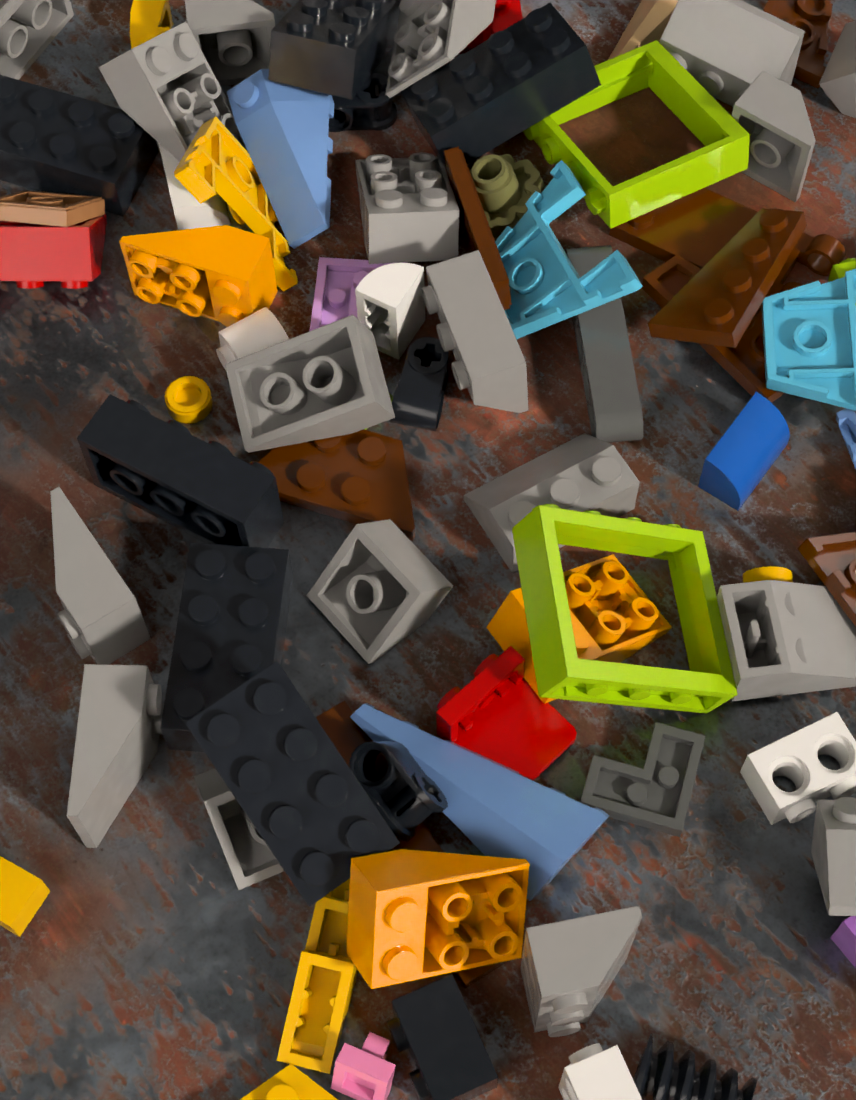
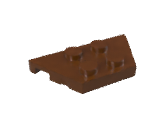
[258,429,415,541]

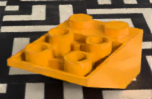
[119,225,278,327]
[486,554,672,704]
[346,849,530,989]

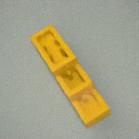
[276,879,358,1074]

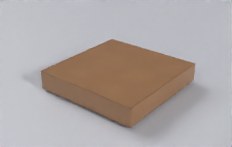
[0,190,105,227]

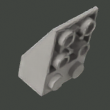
[385,0,496,98]
[98,21,244,162]
[355,152,459,264]
[717,580,856,701]

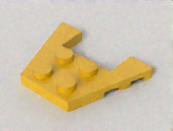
[174,116,298,292]

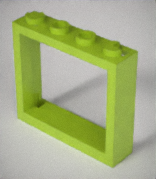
[523,40,750,229]
[512,504,738,714]

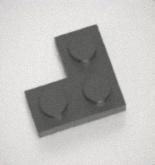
[580,722,706,837]

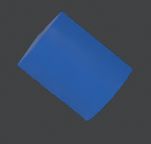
[698,392,790,511]

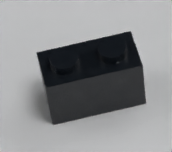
[386,974,498,1100]

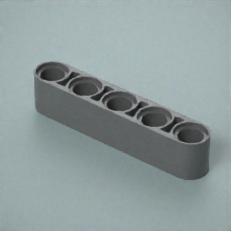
[565,245,643,443]

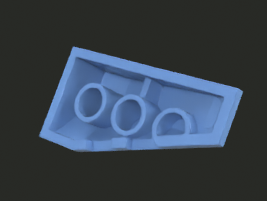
[227,69,334,249]

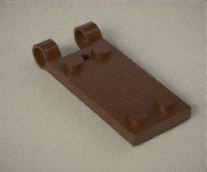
[609,164,846,305]

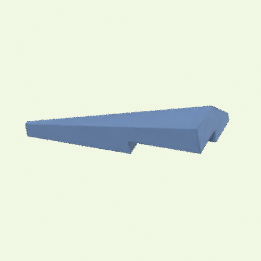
[350,703,609,901]

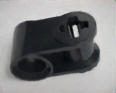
[329,73,397,133]
[390,337,449,432]
[349,741,448,842]

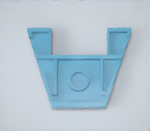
[495,160,643,339]
[761,269,856,411]

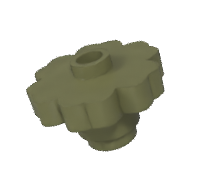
[459,154,544,238]

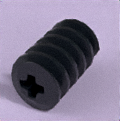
[633,1034,757,1100]

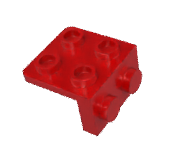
[436,646,577,781]

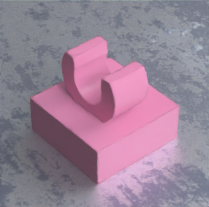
[331,1032,396,1100]

